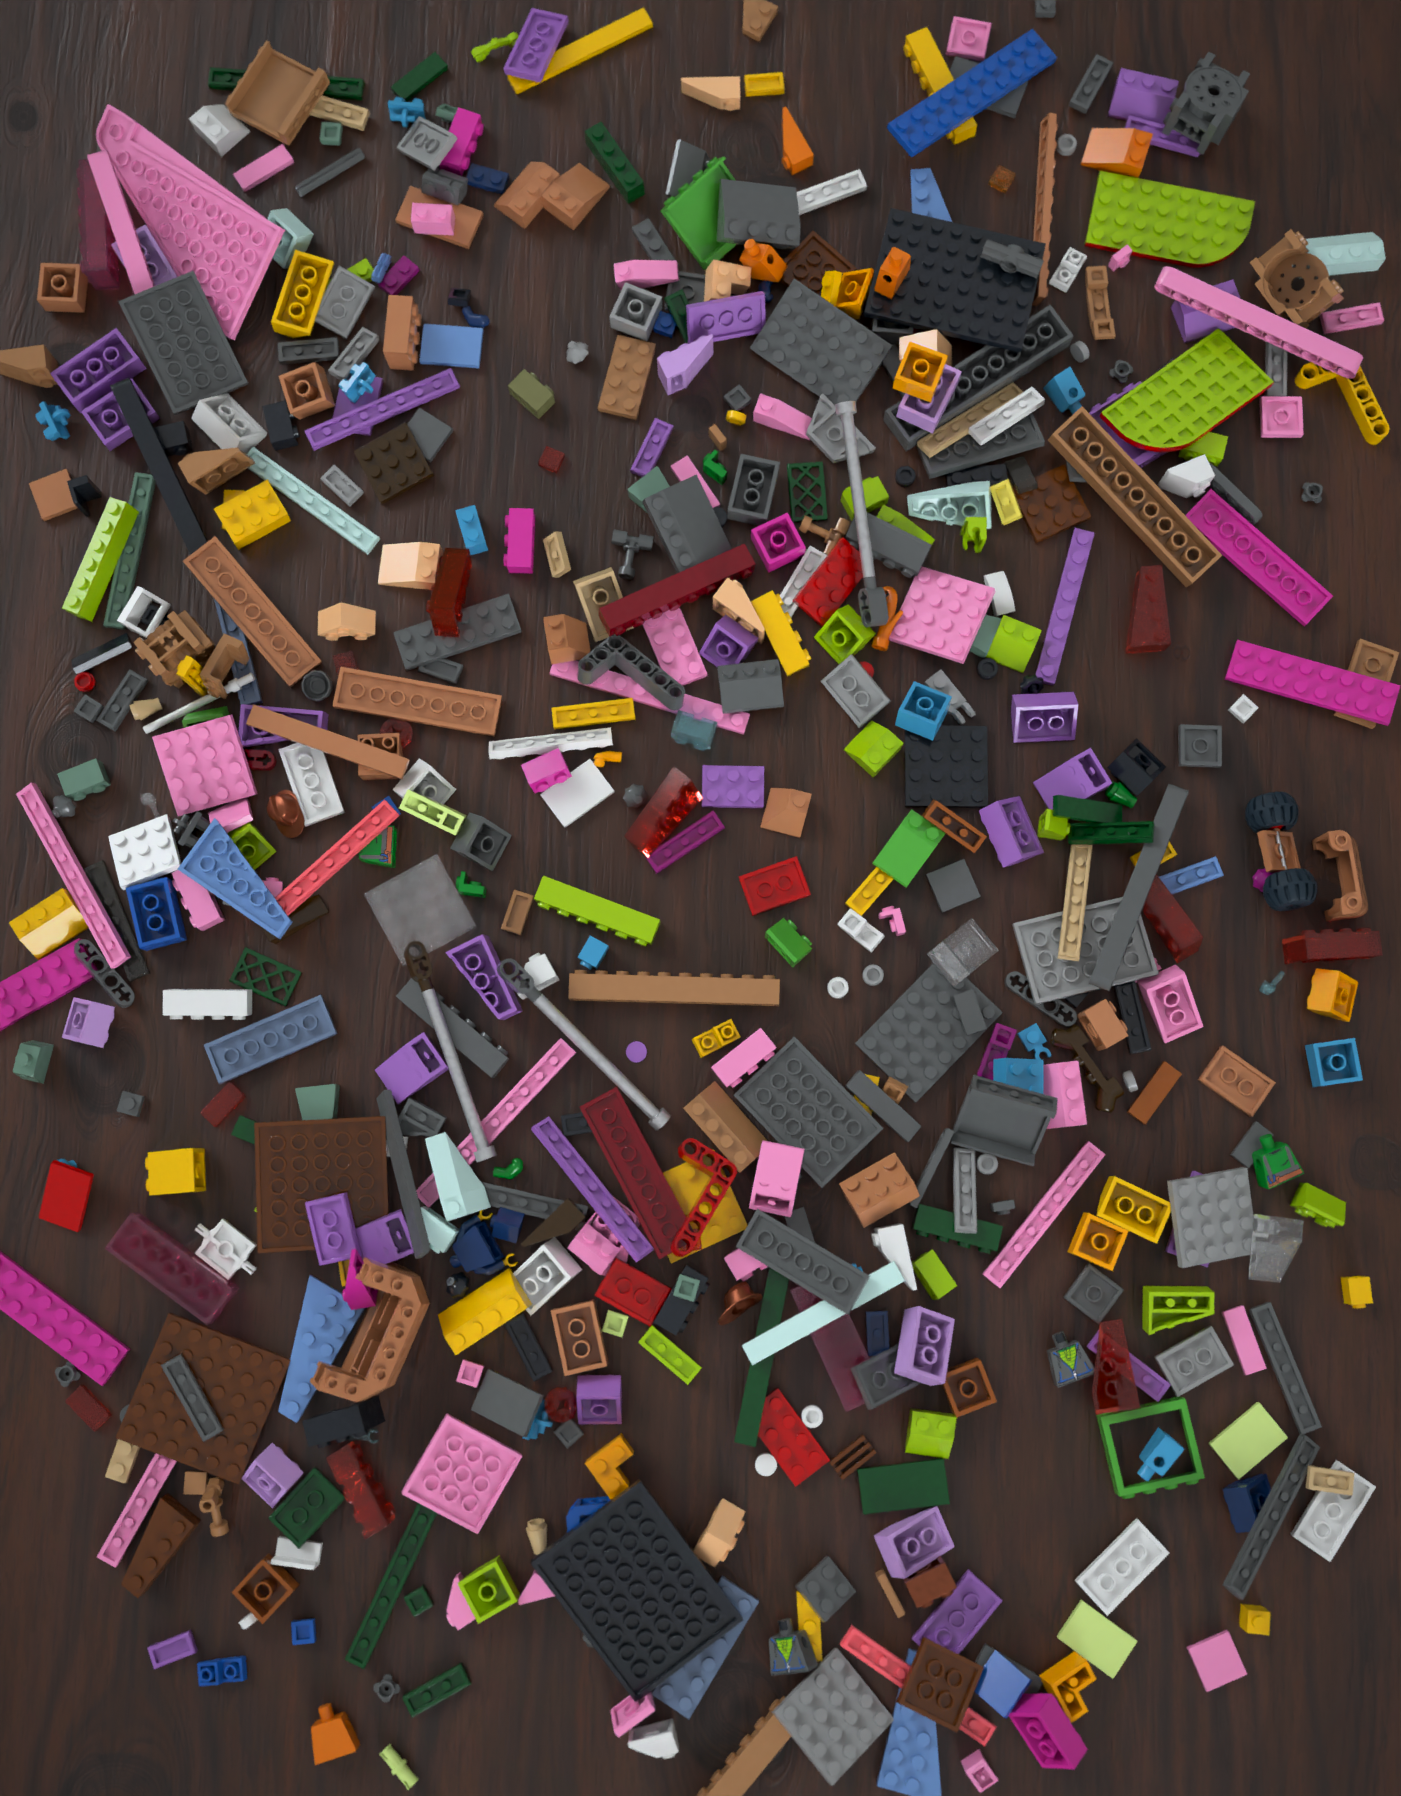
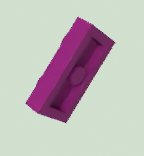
[378,255,419,295]

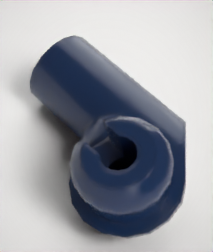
[758,280,774,303]
[462,306,490,328]

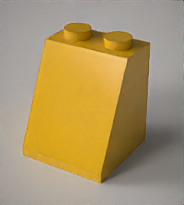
[145,1148,206,1195]

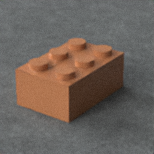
[383,295,422,371]
[839,1152,920,1228]
[551,1299,609,1376]

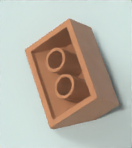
[494,162,560,229]

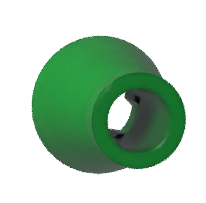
[1105,781,1137,809]

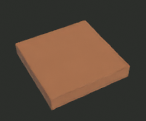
[29,469,77,521]

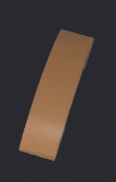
[1086,266,1115,340]

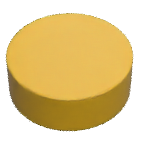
[726,410,747,425]

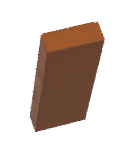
[1127,1061,1182,1125]

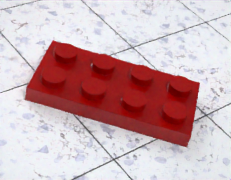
[792,537,863,627]
[758,1388,830,1487]

